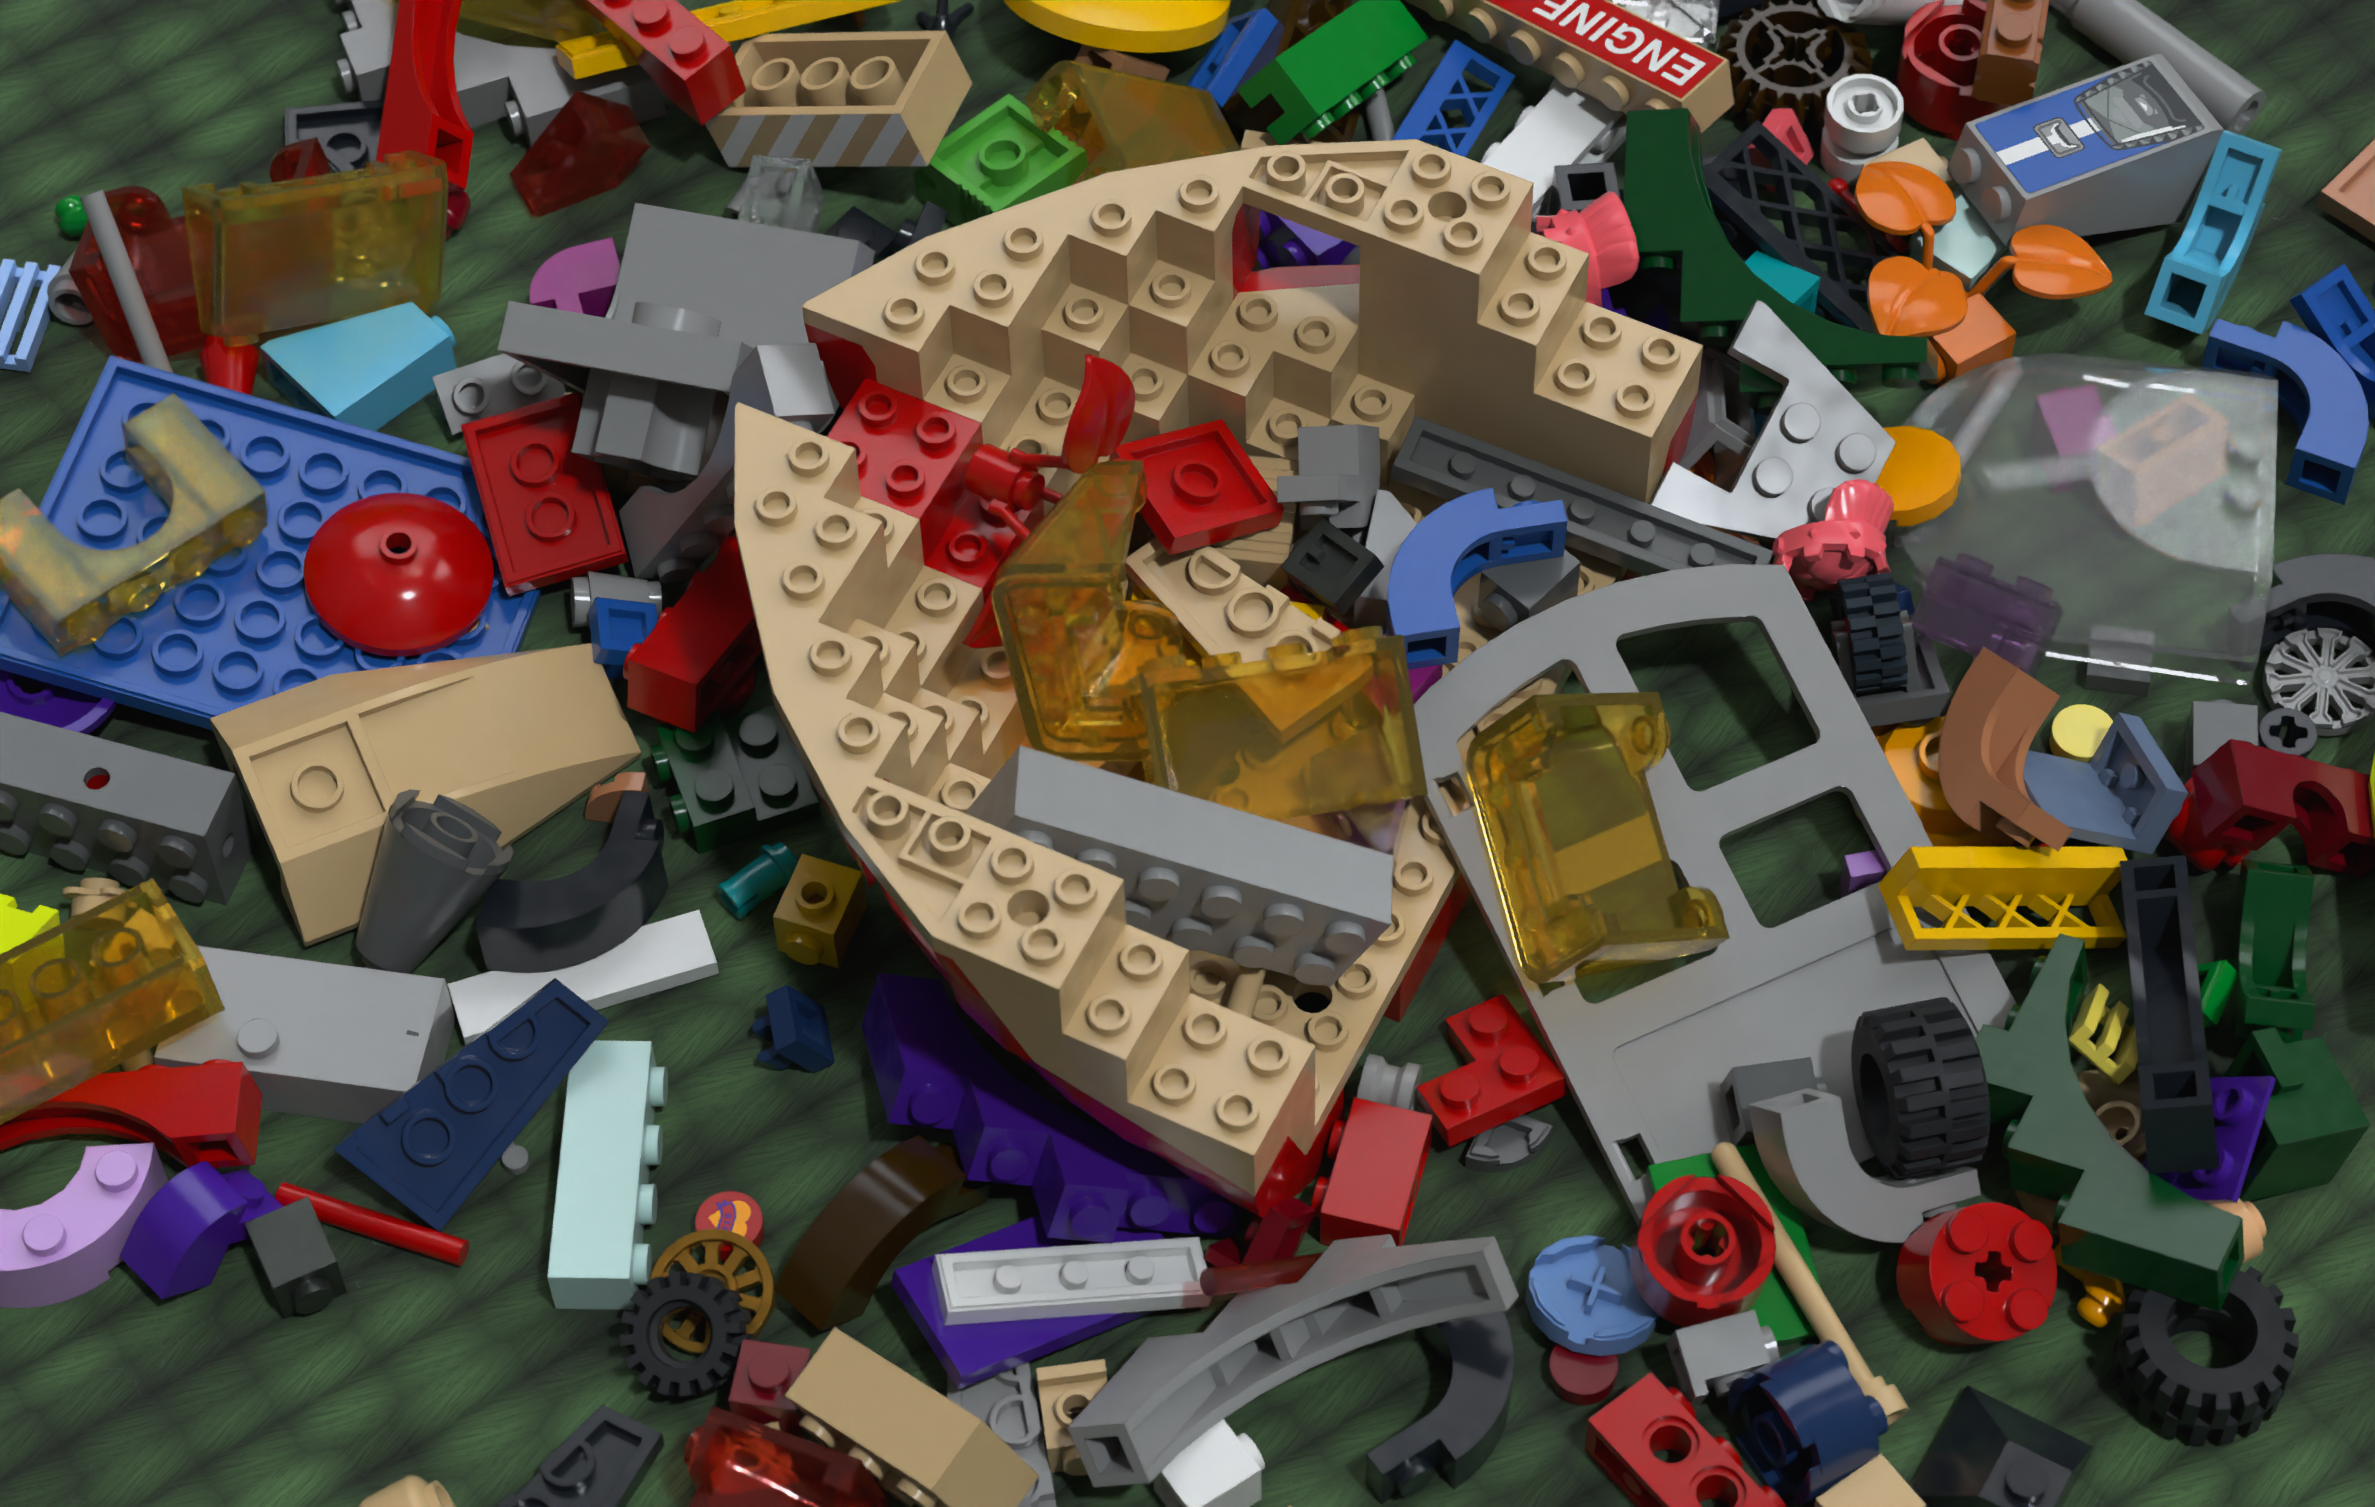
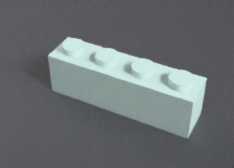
[547,1040,668,1310]

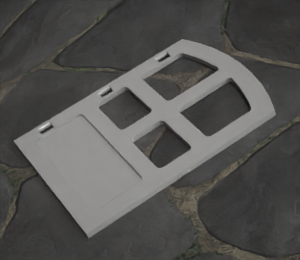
[1391,564,2016,1227]

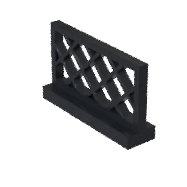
[1703,120,1903,334]

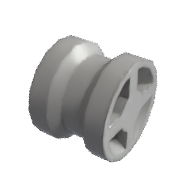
[1357,1053,1422,1111]

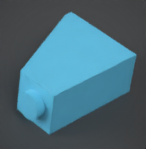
[260,302,457,431]

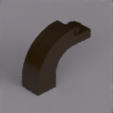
[774,1135,995,1331]

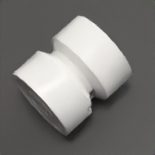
[1820,74,1904,186]

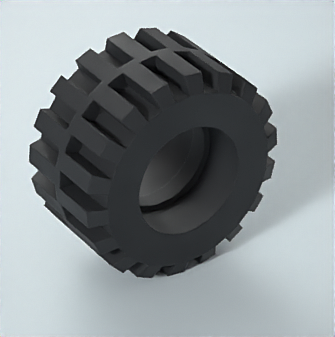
[1851,997,1990,1179]
[2113,1266,2299,1446]

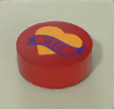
[695,1191,764,1262]

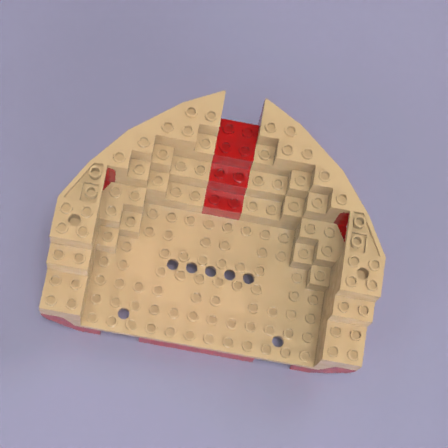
[734,139,1703,1219]

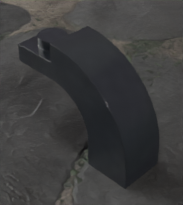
[2226,553,2375,664]
[475,791,669,972]
[1365,1311,1514,1505]

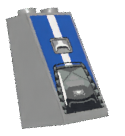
[1947,54,2224,247]

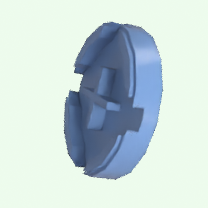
[1525,1235,1659,1356]

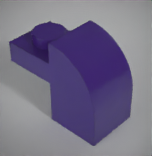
[120,1161,284,1299]

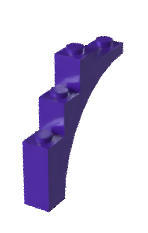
[861,973,1244,1243]

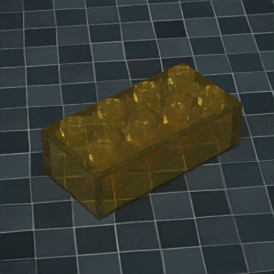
[0,878,225,1125]

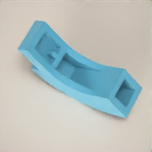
[2144,130,2282,335]

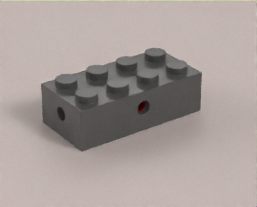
[0,712,257,906]

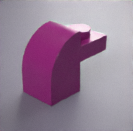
[529,237,621,318]

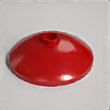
[304,492,494,657]

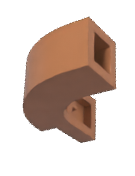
[1938,646,2073,852]

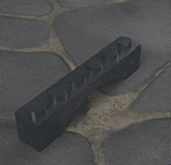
[2120,855,2219,1174]

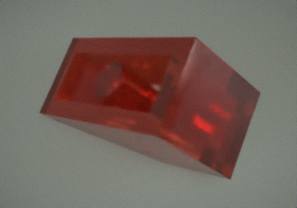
[509,91,651,217]

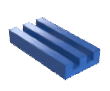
[1176,8,1279,118]

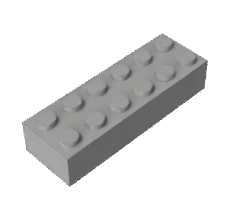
[965,745,1393,987]

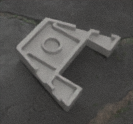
[1649,300,1896,543]

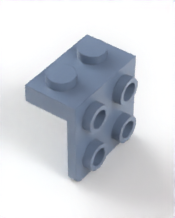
[2024,712,2188,854]

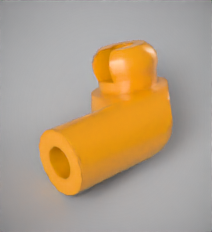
[2053,1242,2126,1328]

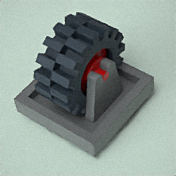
[1829,572,1951,727]

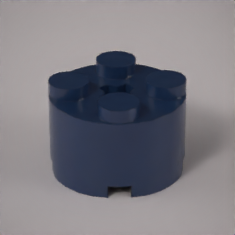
[1728,1340,1888,1506]

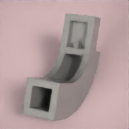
[1748,1088,1981,1243]

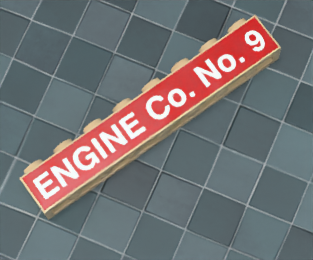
[1404,0,1734,133]

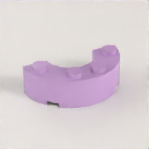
[0,1143,168,1308]

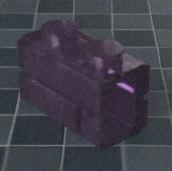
[1911,552,2063,678]

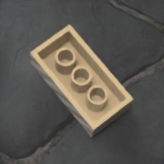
[705,30,972,167]

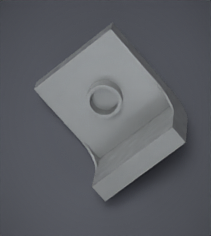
[497,203,875,483]

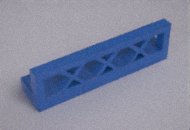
[1392,40,1515,157]

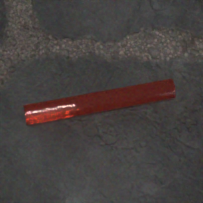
[1200,1252,1324,1296]

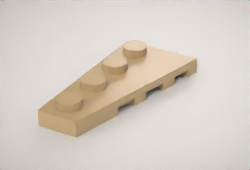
[1124,537,1387,746]

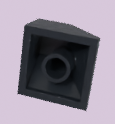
[1911,1385,2093,1507]

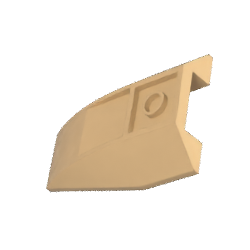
[210,643,641,947]

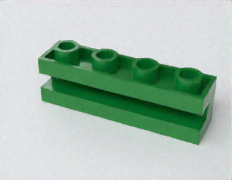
[1237,0,1428,145]

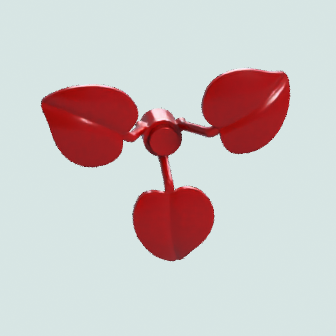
[961,354,1140,649]

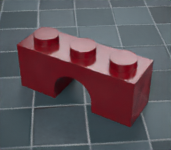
[2191,739,2375,877]

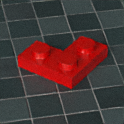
[1416,994,1567,1147]

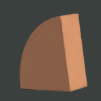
[585,772,650,823]

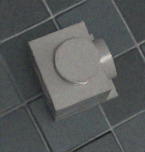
[1666,1309,1779,1408]

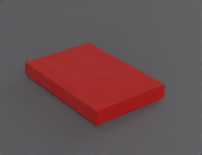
[461,391,629,596]

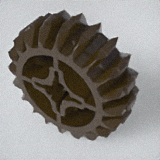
[1715,0,1873,138]

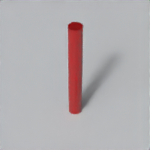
[275,1182,470,1266]

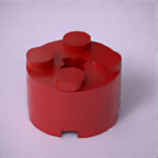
[1895,0,2009,141]
[1629,1174,1776,1328]
[1896,1202,2057,1347]

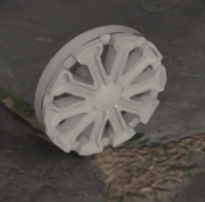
[2262,628,2375,736]

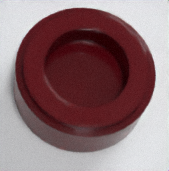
[1549,1343,1618,1405]

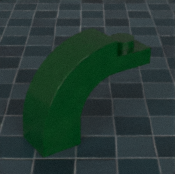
[2230,859,2316,1043]

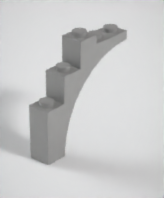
[334,0,666,156]
[1068,1234,1519,1487]

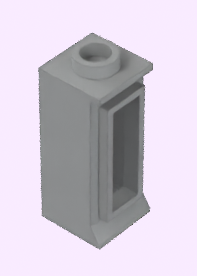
[1679,346,1756,492]

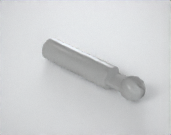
[2049,0,2266,135]

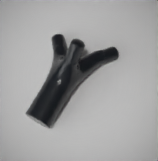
[916,0,974,44]

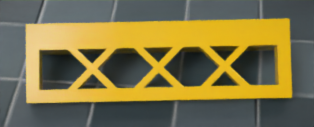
[1878,846,2127,951]

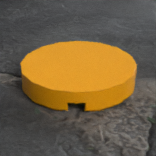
[1876,426,1962,527]

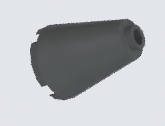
[355,789,514,974]

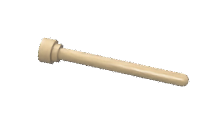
[1711,1142,1909,1427]

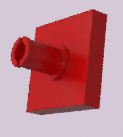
[1108,419,1284,555]

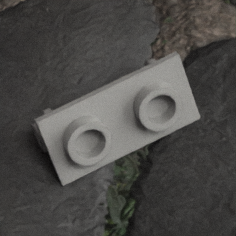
[432,353,566,435]

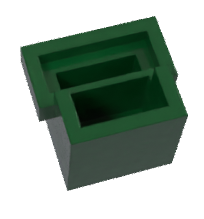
[2223,1027,2370,1202]

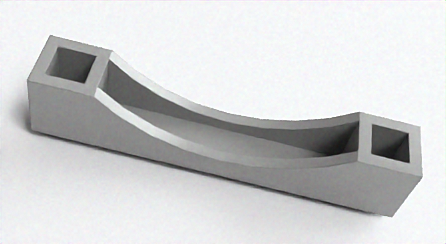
[619,343,835,584]

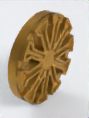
[648,1229,776,1356]

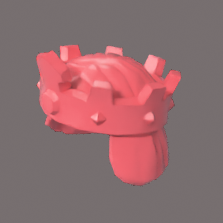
[1535,192,1639,307]
[1772,479,1894,602]

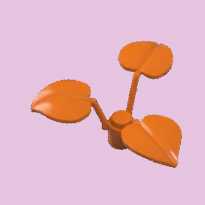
[1854,161,2113,337]

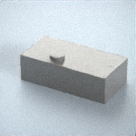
[154,945,456,1124]

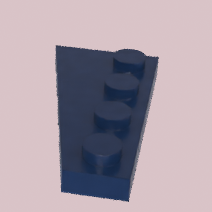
[332,978,610,1232]

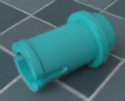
[716,842,798,920]

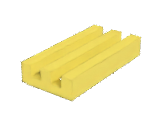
[2068,983,2138,1085]

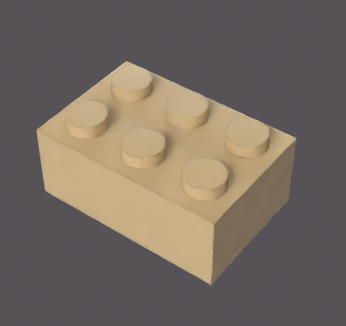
[785,1327,1039,1507]

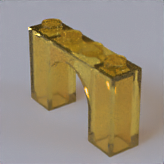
[0,393,268,656]

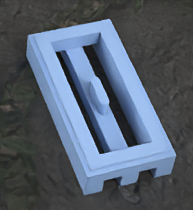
[0,259,61,372]

